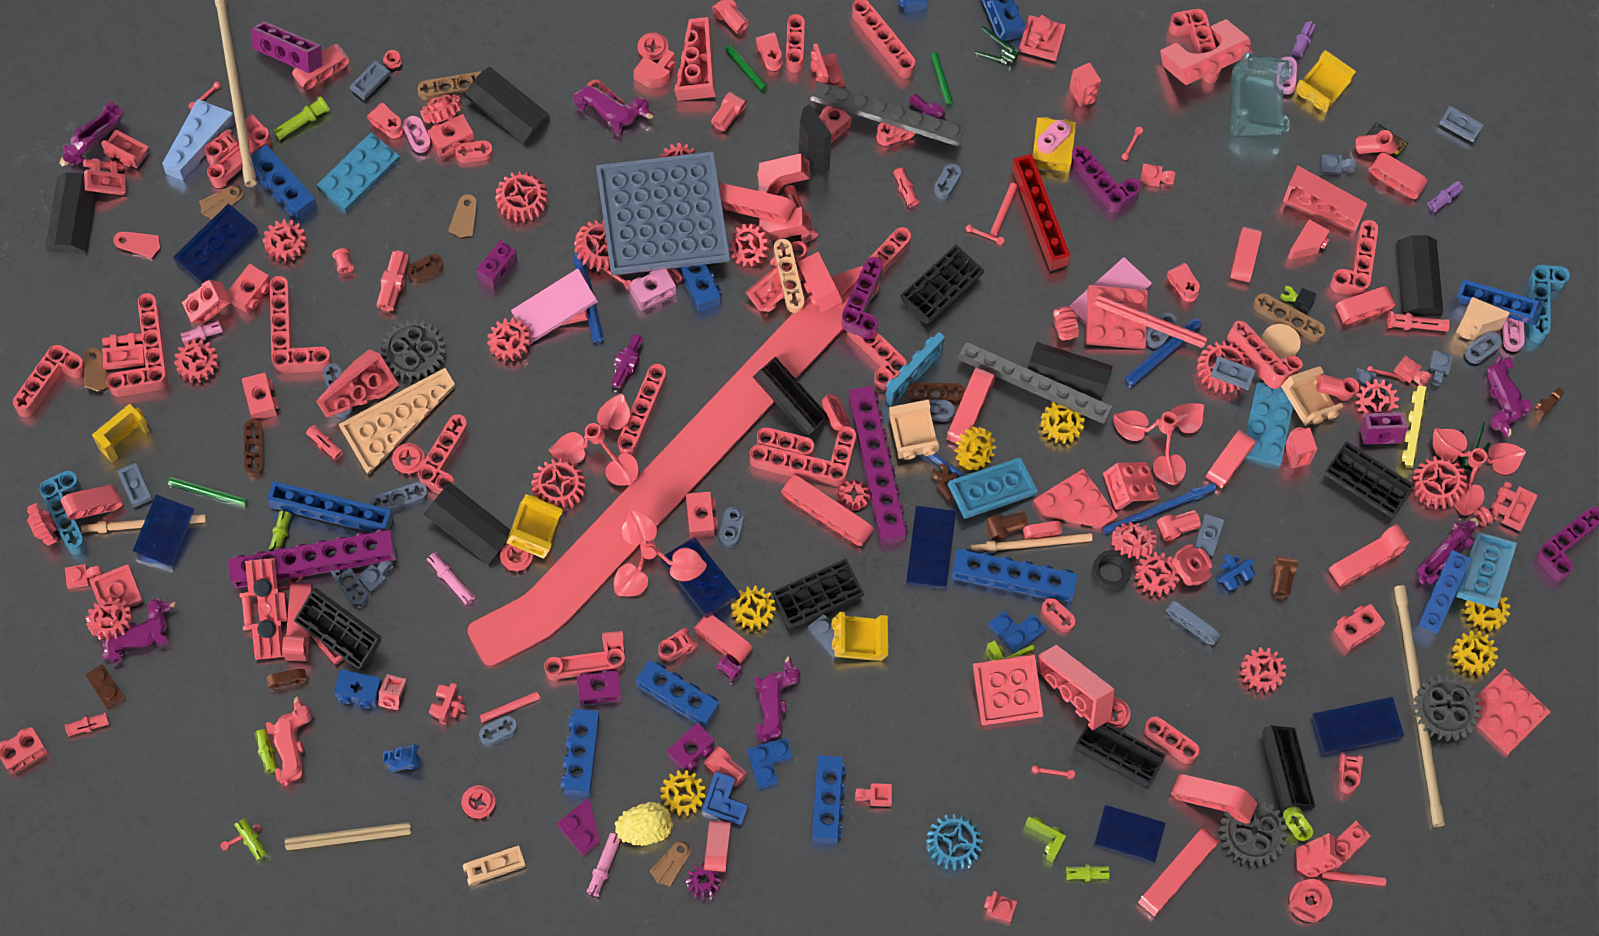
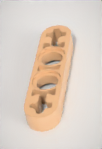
[774,239,804,313]

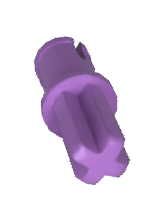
[1291,21,1316,58]
[1428,181,1464,212]

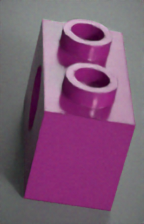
[476,240,518,289]
[1360,412,1408,444]
[577,669,622,706]
[667,723,715,773]

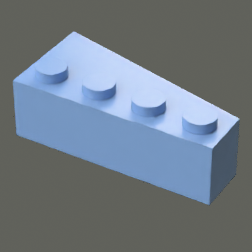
[162,99,236,181]

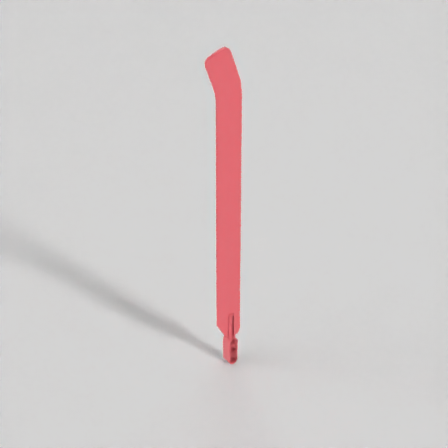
[467,227,911,666]

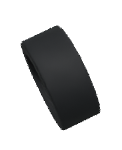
[1092,550,1132,591]

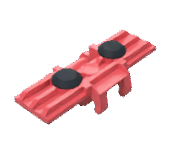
[239,558,288,660]

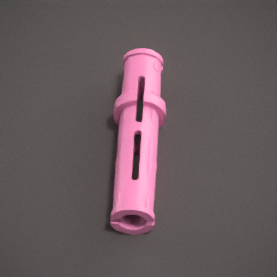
[427,552,476,606]
[586,833,622,897]

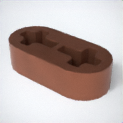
[407,254,444,283]
[266,669,307,689]

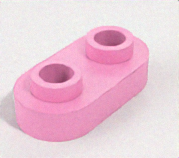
[1277,57,1298,94]
[403,116,431,153]
[1037,120,1070,154]
[1502,318,1525,352]

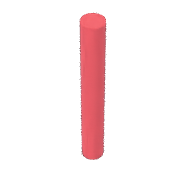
[990,183,1018,236]
[479,692,540,723]
[1322,871,1386,886]

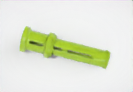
[273,96,330,140]

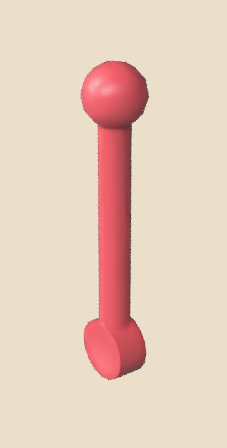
[189,81,221,110]
[1121,127,1143,160]
[966,225,1005,246]
[600,267,632,289]
[1367,366,1406,382]
[1032,765,1075,779]
[221,824,261,850]

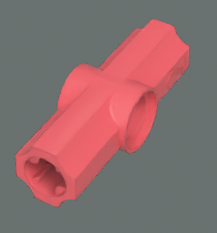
[377,251,410,312]

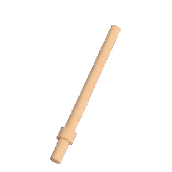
[81,515,206,534]
[970,533,1092,553]

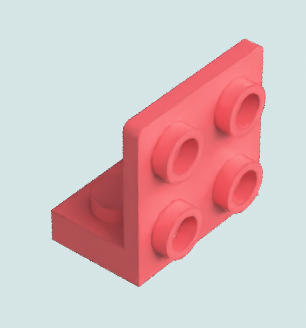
[810,44,846,89]
[1103,462,1159,510]

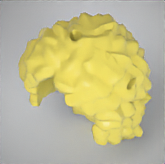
[615,802,673,846]

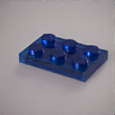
[133,494,195,566]
[1094,805,1166,864]

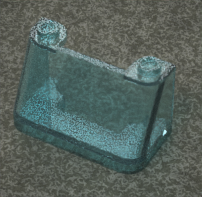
[1230,53,1291,137]

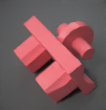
[429,683,467,725]

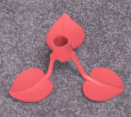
[549,394,639,485]
[1113,403,1204,485]
[1433,428,1526,516]
[614,508,707,596]

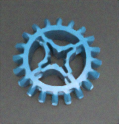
[926,813,983,871]

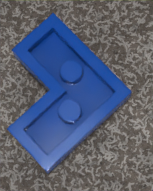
[988,610,1047,654]
[747,737,793,790]
[702,771,749,825]

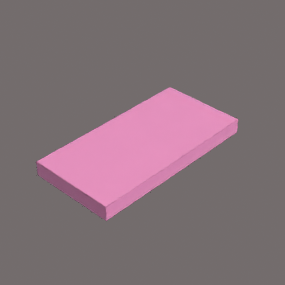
[1069,257,1152,326]
[511,269,598,343]

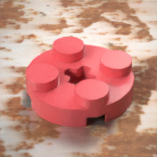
[1172,544,1212,586]
[1289,879,1333,922]

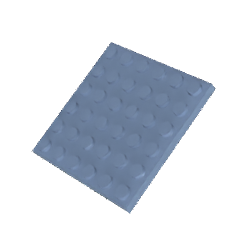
[596,152,730,275]

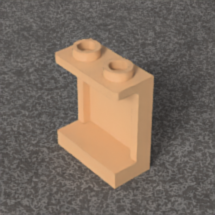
[1281,366,1344,426]
[889,400,939,460]

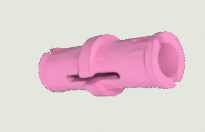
[180,320,222,346]

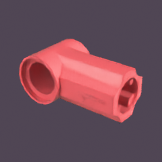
[712,0,749,34]
[711,92,747,131]
[1356,130,1398,155]
[1316,374,1359,401]
[1157,510,1201,541]
[704,746,747,787]

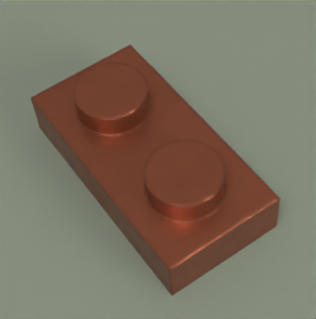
[85,663,126,710]

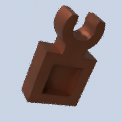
[1534,387,1564,420]
[931,463,958,501]

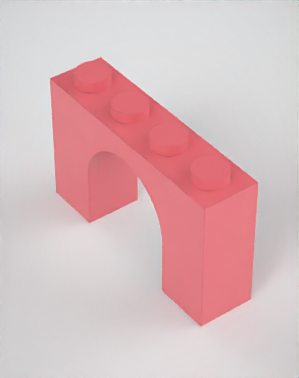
[1160,19,1252,85]
[757,153,811,241]

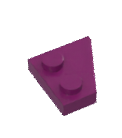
[556,798,600,857]

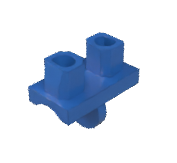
[1215,554,1255,590]
[383,744,420,772]

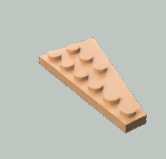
[338,368,455,476]

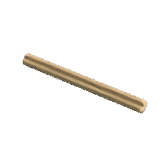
[285,822,411,850]

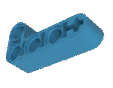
[1528,265,1570,343]
[40,471,86,555]

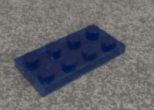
[173,203,258,284]
[906,506,956,590]
[661,537,740,619]
[1312,697,1404,755]

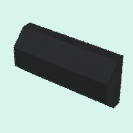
[465,67,550,145]
[799,104,832,173]
[45,172,96,254]
[1396,235,1443,316]
[900,244,984,324]
[1027,342,1113,401]
[753,356,828,437]
[1324,441,1415,518]
[424,482,511,565]
[772,558,864,629]
[294,587,382,670]
[1074,722,1166,788]
[1262,725,1316,812]

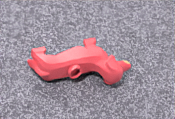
[266,697,313,786]

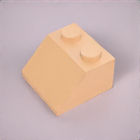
[1456,297,1510,340]

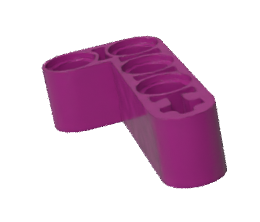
[1071,145,1141,212]
[841,257,883,339]
[1536,507,1599,581]

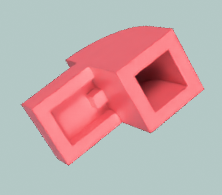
[634,50,676,88]

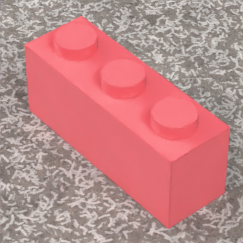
[797,252,843,313]

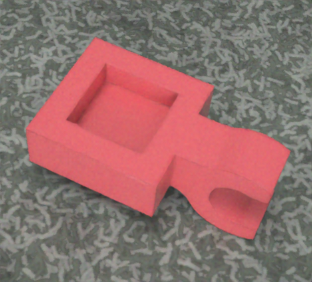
[1029,14,1058,48]
[1140,164,1176,187]
[1393,356,1432,387]
[65,564,103,589]
[855,783,892,807]

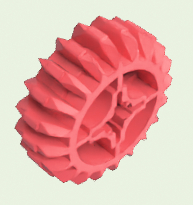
[495,170,548,223]
[574,220,610,272]
[1197,340,1251,394]
[1412,456,1467,510]
[531,458,586,511]

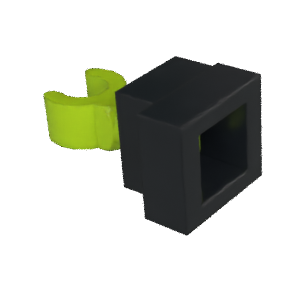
[1280,286,1317,315]

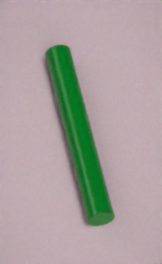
[726,44,767,91]
[931,52,954,106]

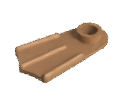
[199,185,243,220]
[449,194,477,238]
[84,347,109,392]
[650,841,691,886]

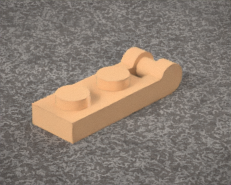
[463,845,526,886]

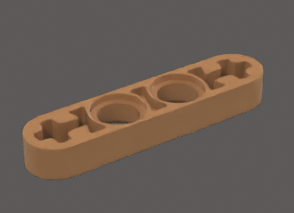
[417,71,482,100]
[1253,294,1325,342]

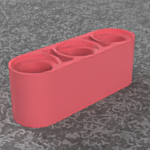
[786,14,805,73]
[292,44,350,90]
[1369,153,1428,199]
[1230,227,1262,283]
[1336,286,1396,324]
[757,427,814,457]
[1206,430,1256,489]
[61,485,123,520]
[694,612,753,665]
[1144,717,1199,764]
[704,820,731,872]

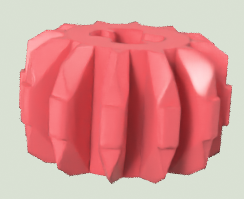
[1053,306,1079,341]

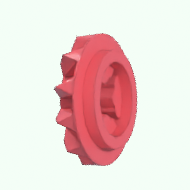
[638,33,668,61]
[392,443,425,475]
[838,479,870,511]
[500,543,533,572]
[1107,698,1131,729]
[462,785,495,819]

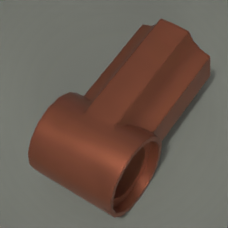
[985,510,1029,541]
[1272,555,1298,598]

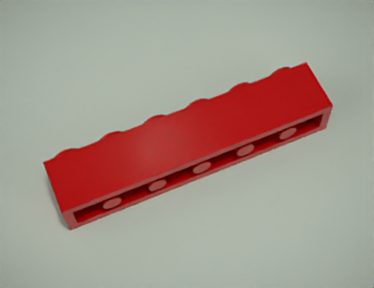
[1012,154,1071,271]

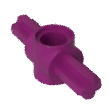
[909,94,949,122]
[611,334,644,388]

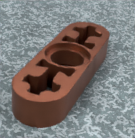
[907,382,965,404]
[244,419,264,478]

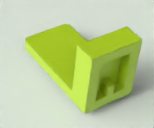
[986,640,1035,660]
[1025,817,1066,863]

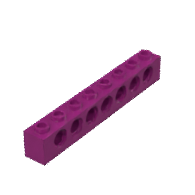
[848,386,909,545]
[228,529,397,589]

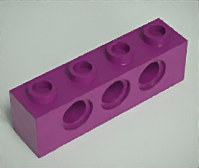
[251,21,322,73]

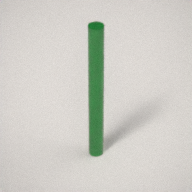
[168,477,247,507]

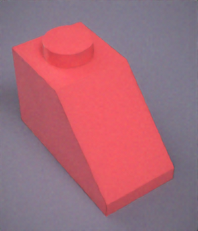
[1288,219,1330,260]

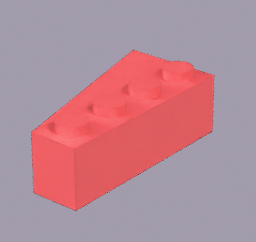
[674,17,716,101]
[1283,165,1367,231]
[1037,645,1115,730]

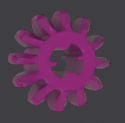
[686,863,722,900]

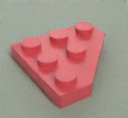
[1033,469,1118,530]

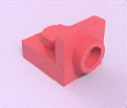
[378,674,407,710]
[984,891,1017,923]

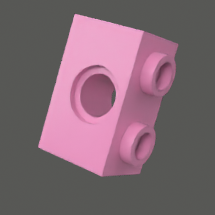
[630,269,676,311]

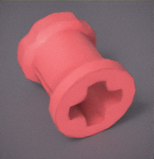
[332,248,355,274]

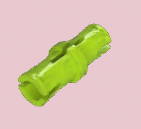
[269,511,292,551]
[254,729,278,773]
[234,818,268,860]
[1066,864,1109,881]

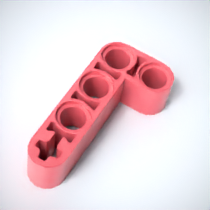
[1169,9,1221,83]
[1330,220,1378,296]
[847,317,907,392]
[1227,321,1303,389]
[13,345,84,417]
[946,367,996,443]
[418,414,468,495]
[1329,524,1410,587]
[282,583,313,661]
[1171,774,1258,824]

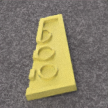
[1402,386,1428,469]

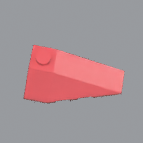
[316,350,399,417]

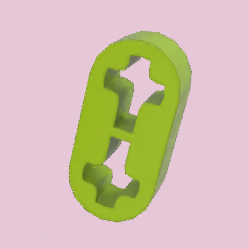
[1283,806,1314,841]

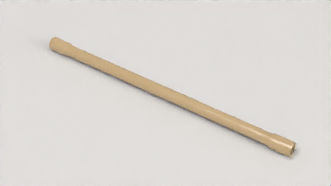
[215,0,257,187]
[1394,585,1445,827]

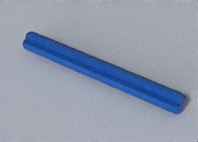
[573,253,604,343]
[1125,318,1202,386]

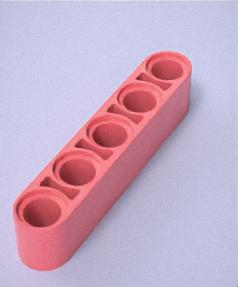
[852,0,915,78]
[718,182,795,223]
[618,364,666,456]
[781,475,874,546]
[1138,827,1220,917]

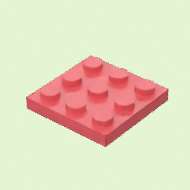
[1086,285,1148,349]
[972,654,1043,726]
[1464,669,1551,755]

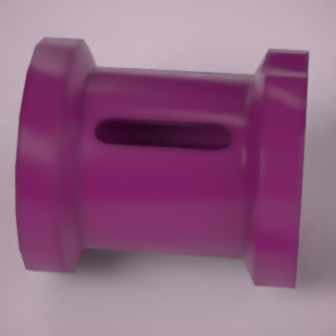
[716,654,744,681]

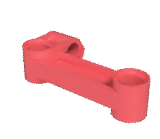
[207,114,272,188]
[544,630,625,681]

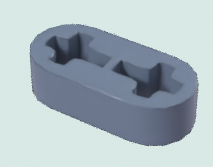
[934,164,961,199]
[479,716,517,746]

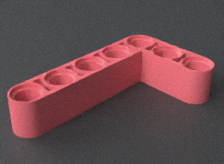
[270,276,332,373]
[107,293,168,397]
[750,427,856,487]

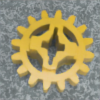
[1040,402,1085,444]
[954,426,996,471]
[731,586,776,631]
[1464,593,1510,632]
[1452,631,1498,676]
[660,770,706,816]

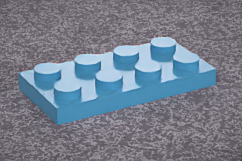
[317,133,400,212]
[885,332,945,407]
[1246,382,1293,466]
[947,457,1038,519]
[1456,532,1517,609]

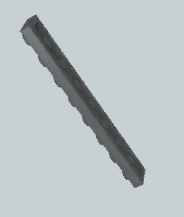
[810,81,965,146]
[958,342,1113,424]

